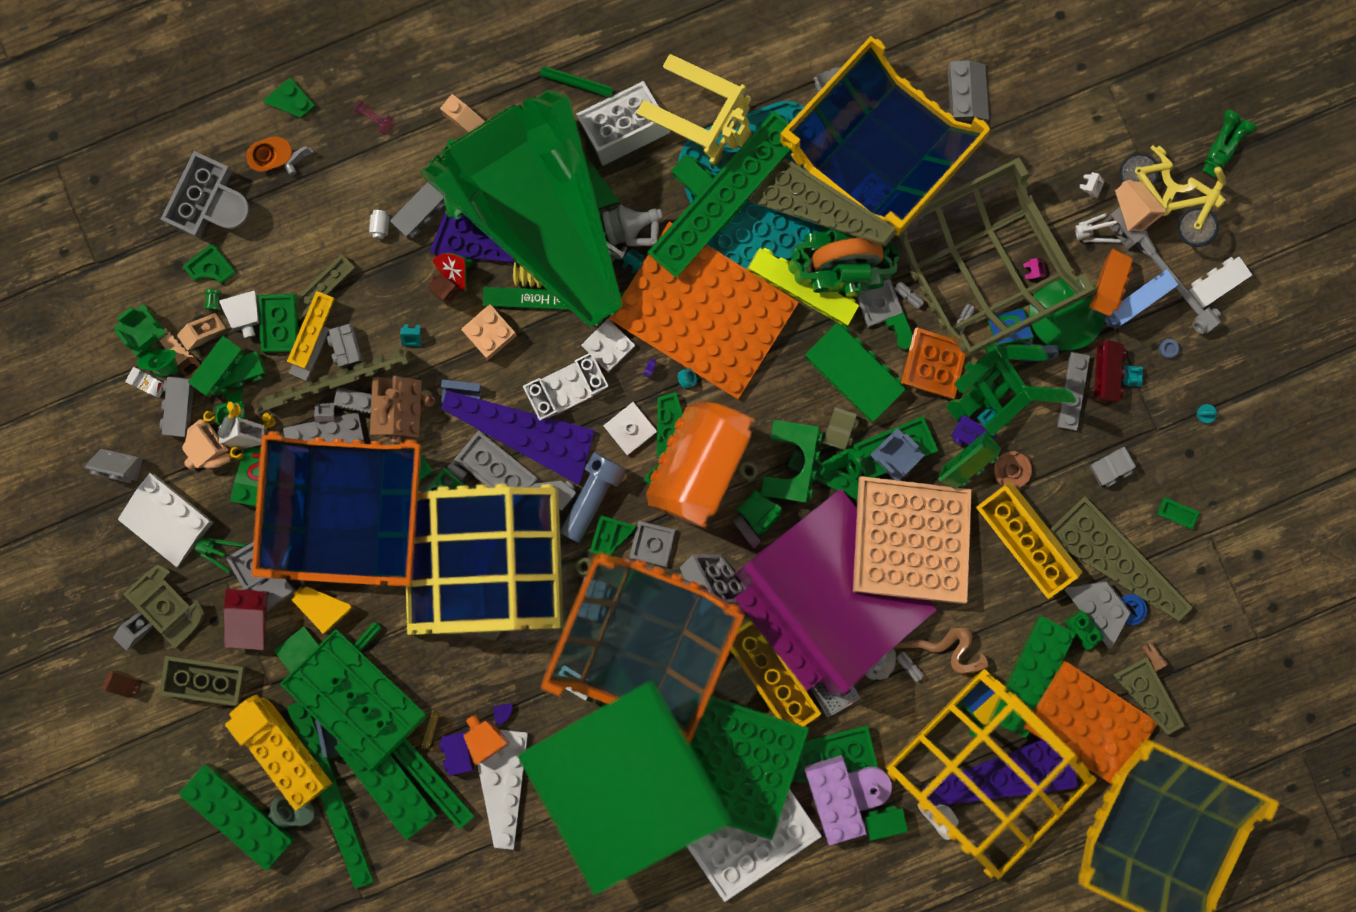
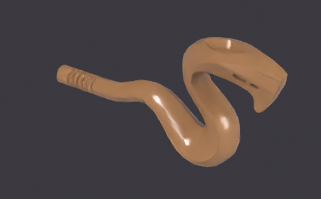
[893,627,988,674]

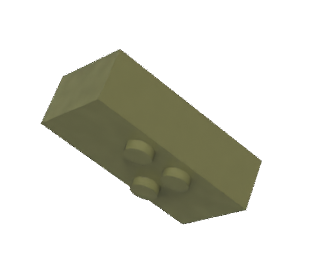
[159,656,246,706]

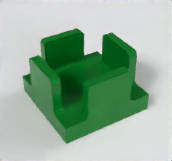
[114,303,168,357]

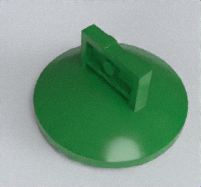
[1028,279,1105,351]

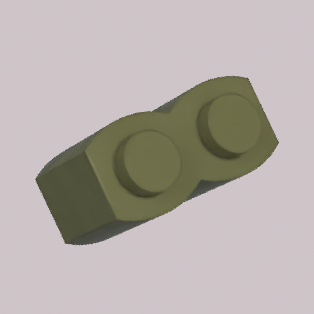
[823,407,859,451]

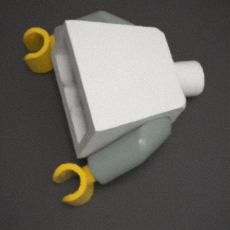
[218,402,275,450]

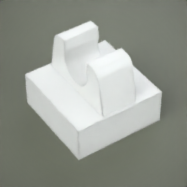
[1080,172,1105,198]

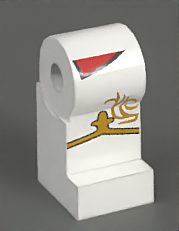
[125,367,164,398]

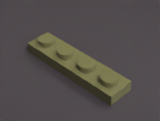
[297,254,356,321]

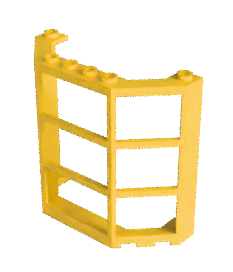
[885,669,1097,880]

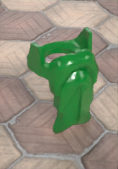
[215,389,246,425]
[820,448,865,479]

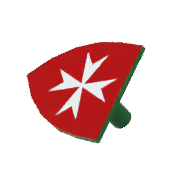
[432,253,473,292]

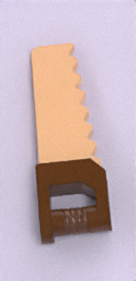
[159,328,201,378]

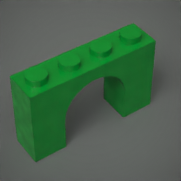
[761,420,824,504]

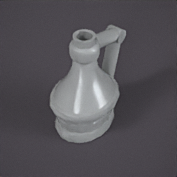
[603,205,664,246]

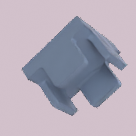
[870,428,924,481]

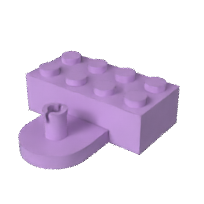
[805,755,892,845]

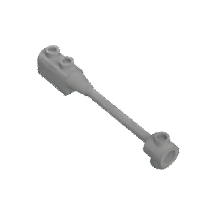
[1104,207,1221,334]

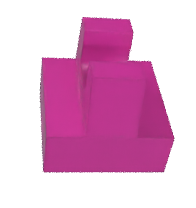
[1023,258,1047,280]

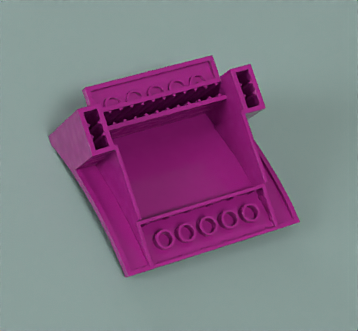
[733,489,937,694]

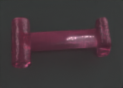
[353,100,394,134]

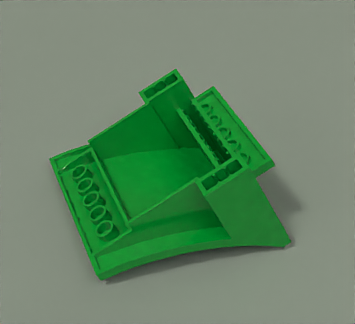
[517,680,732,895]

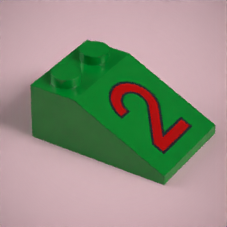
[230,447,281,510]

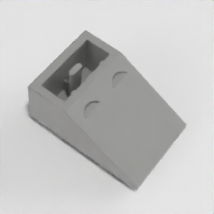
[85,449,143,483]

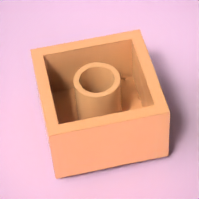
[461,304,517,360]

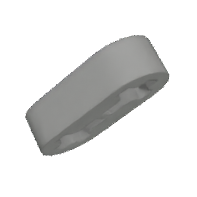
[732,514,761,549]

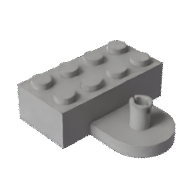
[161,151,249,239]

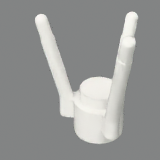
[1075,214,1121,243]

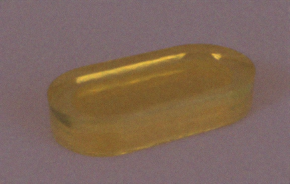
[421,711,439,750]

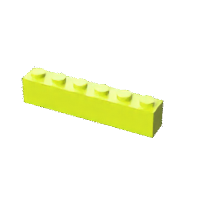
[747,248,859,326]

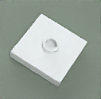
[603,402,657,456]

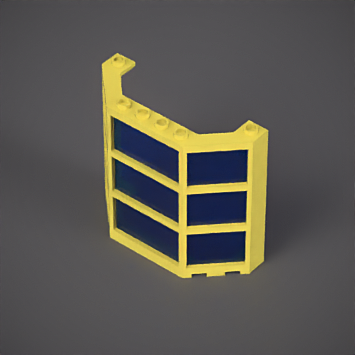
[403,484,564,635]

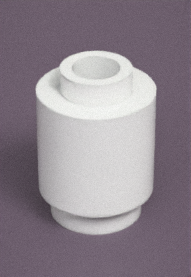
[369,210,390,239]

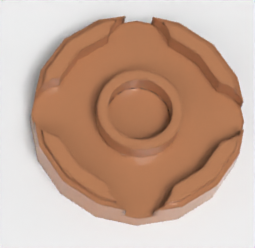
[993,451,1032,489]

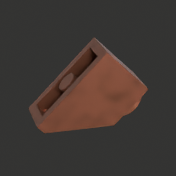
[428,274,459,306]
[102,671,141,698]

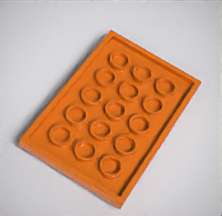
[1024,661,1157,785]

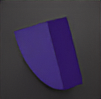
[493,703,513,725]

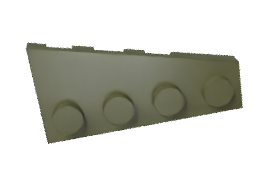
[1112,657,1184,735]

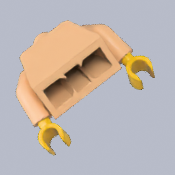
[182,411,244,469]

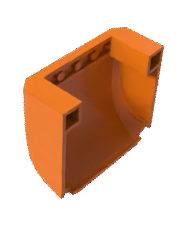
[646,401,755,527]

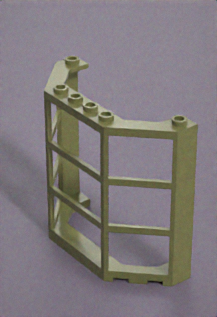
[897,157,1094,357]

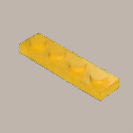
[287,291,335,369]

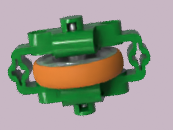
[788,229,900,296]

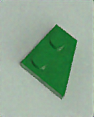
[263,78,315,119]
[590,515,636,556]

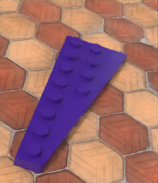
[430,213,517,263]
[441,390,594,485]
[920,740,1077,806]

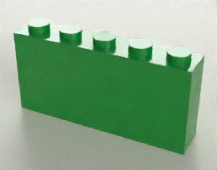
[804,323,905,424]

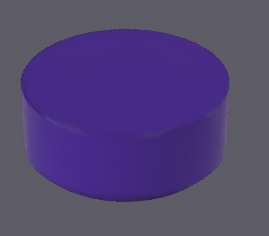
[642,358,657,378]

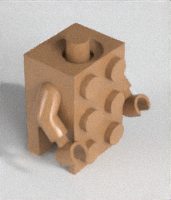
[370,376,435,444]

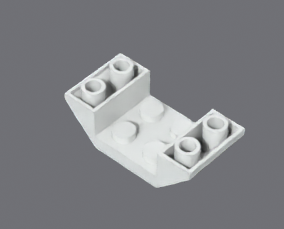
[523,352,609,420]

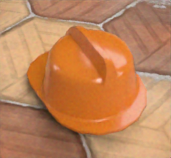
[246,136,292,172]

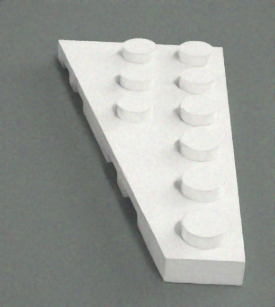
[470,728,528,850]

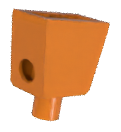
[464,715,511,765]

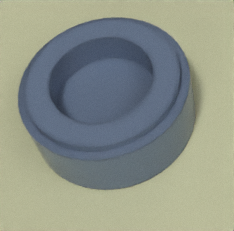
[1159,339,1179,359]

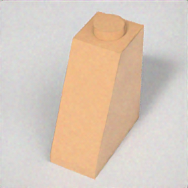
[1115,180,1166,231]

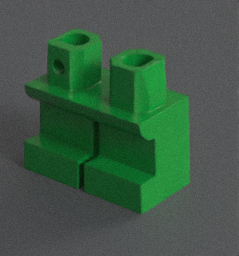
[1063,610,1104,651]

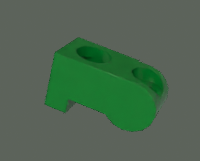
[884,313,913,351]

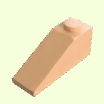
[440,94,485,133]

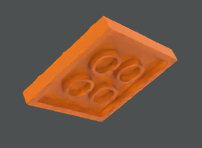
[901,328,966,399]

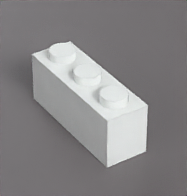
[1188,257,1252,308]

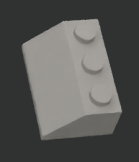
[947,60,989,122]

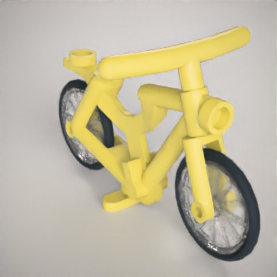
[1119,145,1226,247]

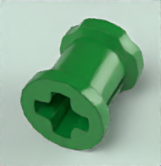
[203,289,221,311]

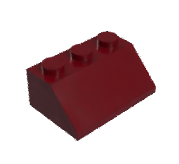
[1093,340,1126,403]

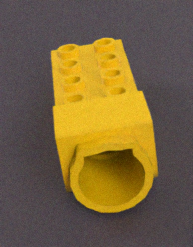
[225,694,333,811]

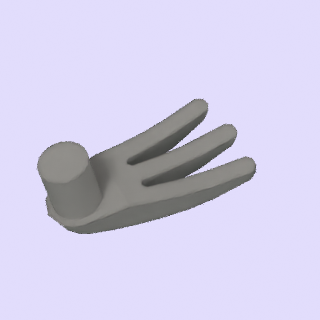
[284,146,314,176]

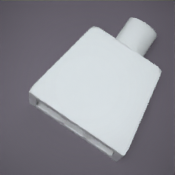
[219,291,259,339]

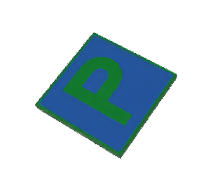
[986,308,1034,344]

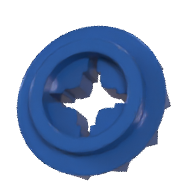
[1121,594,1147,625]

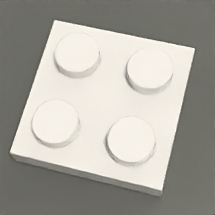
[581,319,635,373]

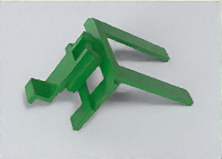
[946,344,1077,436]

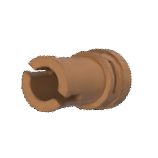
[1142,641,1168,671]

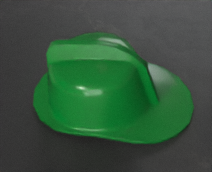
[137,348,178,378]

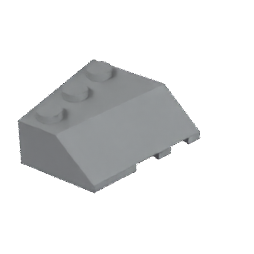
[680,554,746,616]

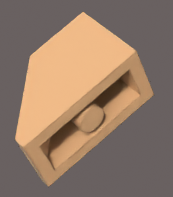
[177,313,226,351]

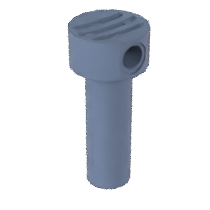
[560,452,627,543]

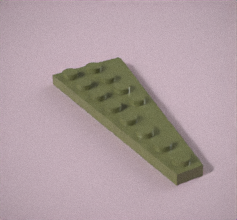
[747,157,897,246]
[261,348,410,410]
[1049,496,1192,621]

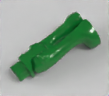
[1202,110,1257,178]

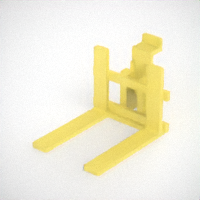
[637,54,753,167]

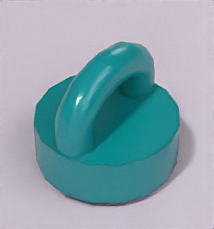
[678,368,697,388]
[1196,404,1217,424]

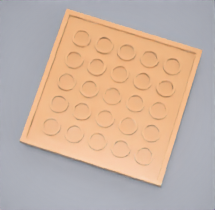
[853,476,971,604]

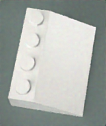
[576,81,671,166]
[118,473,214,567]

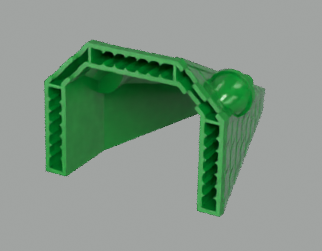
[419,89,623,327]

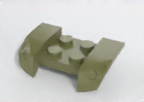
[123,565,205,649]

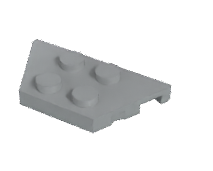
[1065,581,1131,649]

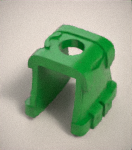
[736,489,782,537]

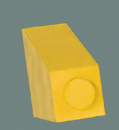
[292,587,354,634]

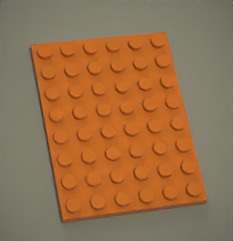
[609,222,799,399]

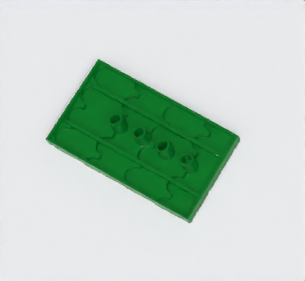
[280,629,427,773]

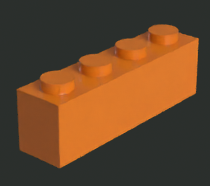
[1089,249,1133,316]

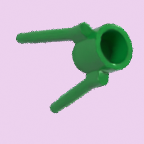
[195,536,246,573]

